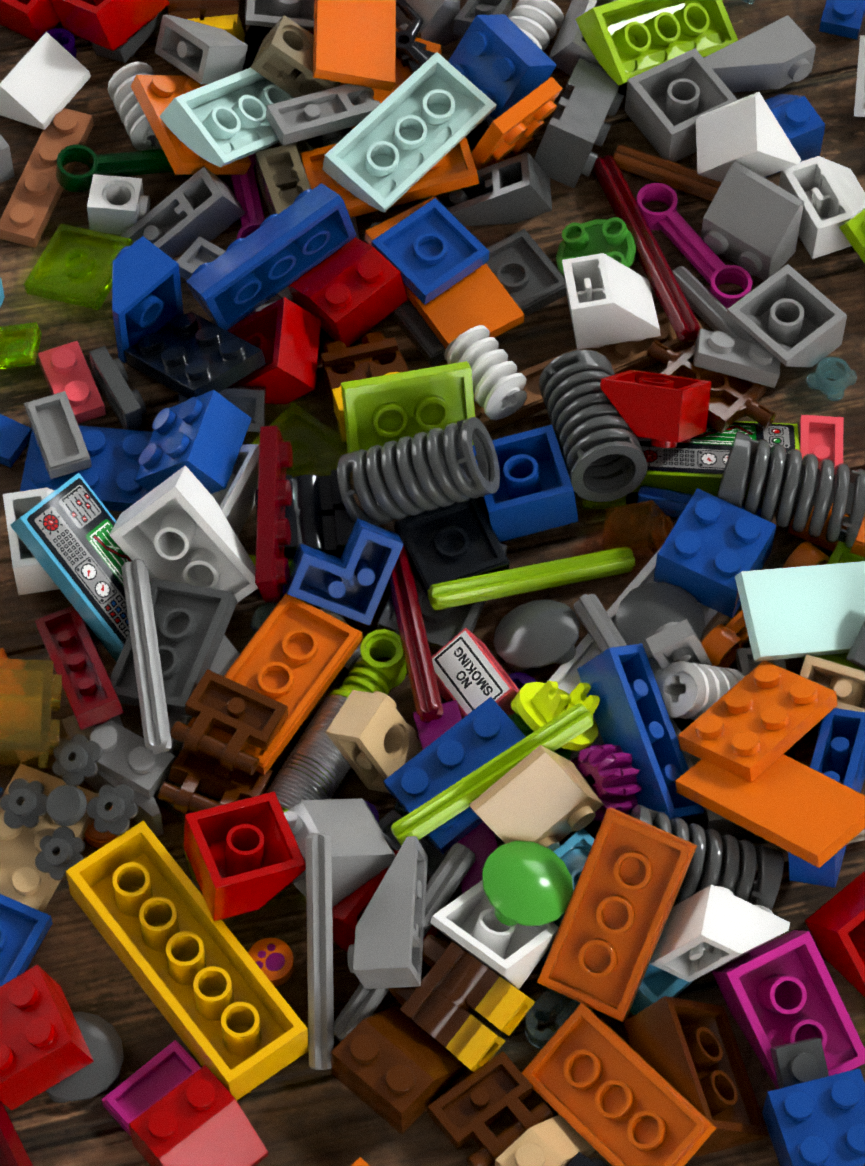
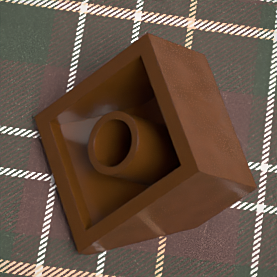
[331,1005,466,1135]

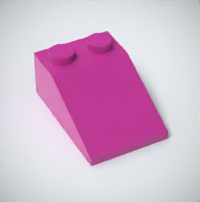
[712,930,865,1089]

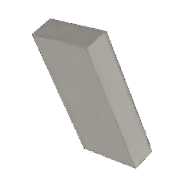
[24,391,92,479]

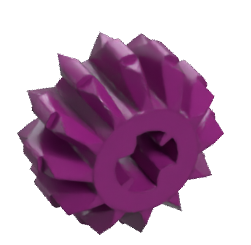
[570,744,642,822]

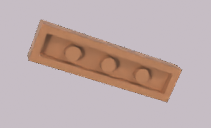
[0,108,94,248]

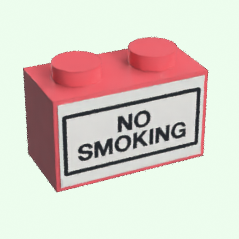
[432,628,519,719]

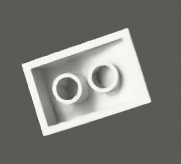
[110,465,258,603]

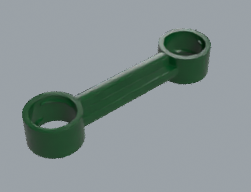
[56,144,193,192]

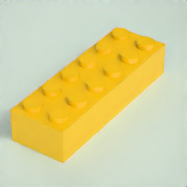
[66,820,309,1101]

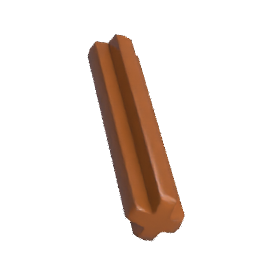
[613,144,722,201]

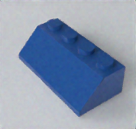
[186,183,357,330]

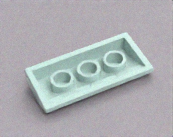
[322,52,496,212]
[159,67,294,168]

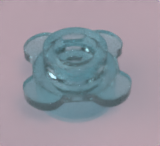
[806,357,857,401]

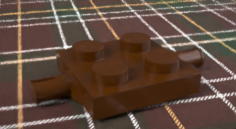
[647,340,776,433]

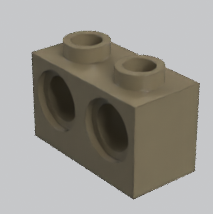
[251,15,341,98]
[255,143,311,216]

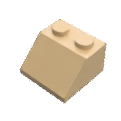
[470,745,604,851]

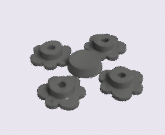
[0,734,138,880]

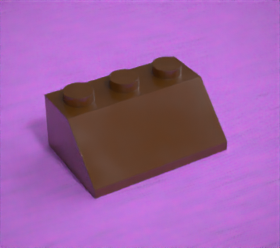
[624,996,769,1157]

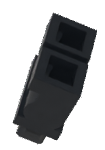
[255,469,353,558]

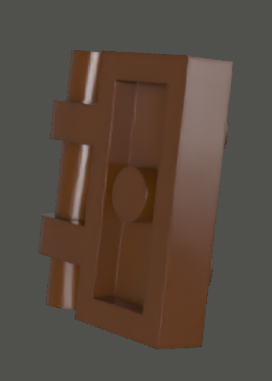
[170,669,288,775]
[158,745,272,814]
[427,1051,554,1166]

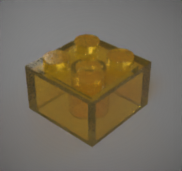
[0,658,62,768]

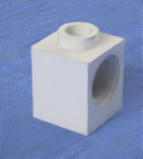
[87,174,150,235]

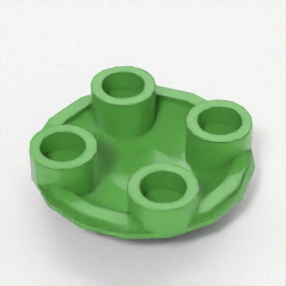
[556,217,636,276]
[482,841,573,926]

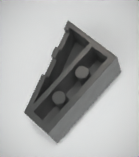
[534,57,624,188]

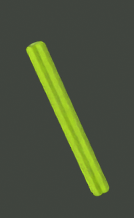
[428,546,635,610]
[391,703,594,846]

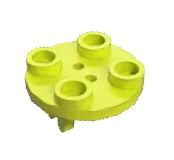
[511,681,600,751]

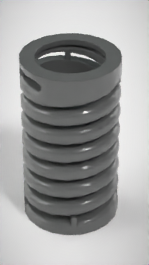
[538,350,648,502]
[337,417,500,526]
[716,431,865,549]
[630,805,784,910]

